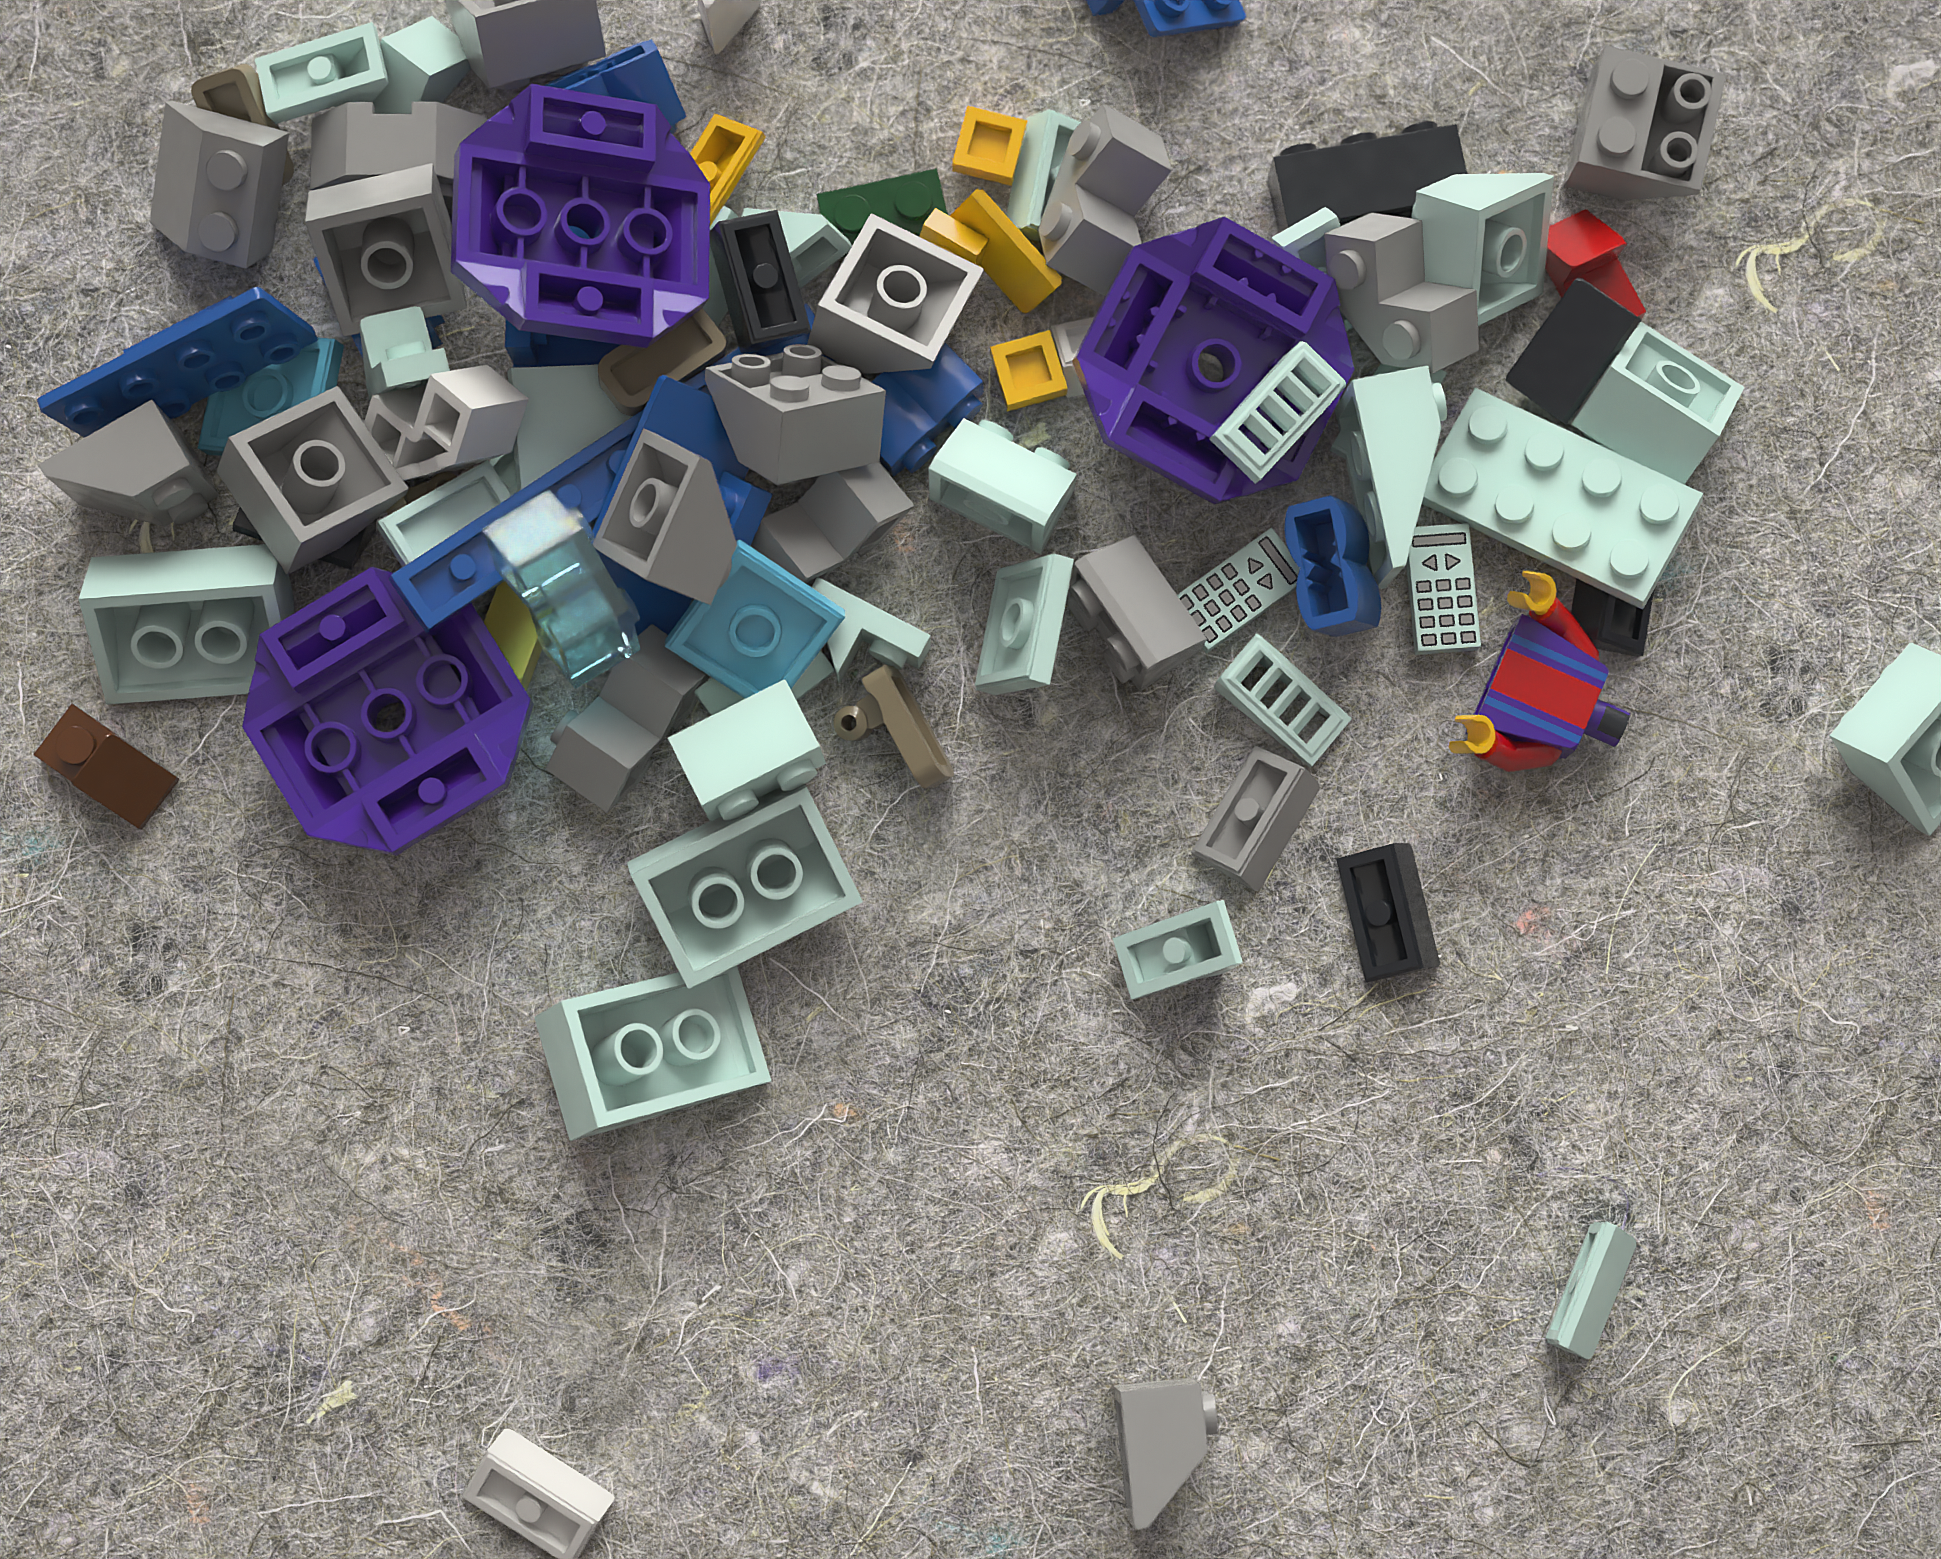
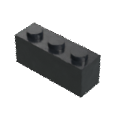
[1267,121,1468,233]

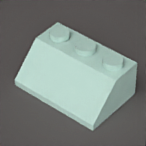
[79,544,294,705]
[627,784,863,989]

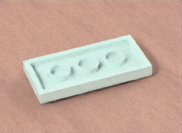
[1422,388,1703,609]

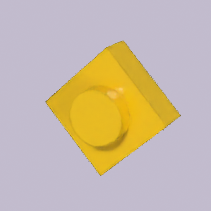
[952,105,1027,186]
[920,208,989,266]
[990,330,1068,412]

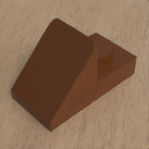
[33,704,179,830]

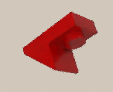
[1545,209,1647,319]

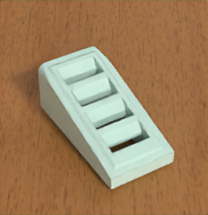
[1209,342,1346,484]
[1213,633,1352,768]

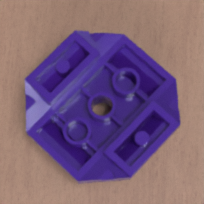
[450,83,710,348]
[242,567,534,856]

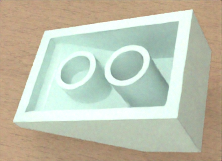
[1335,365,1447,589]
[534,965,771,1141]

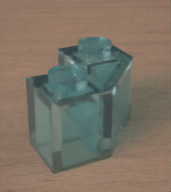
[482,490,641,689]

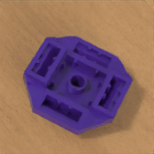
[1072,216,1355,505]

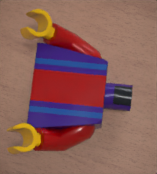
[1449,571,1630,772]

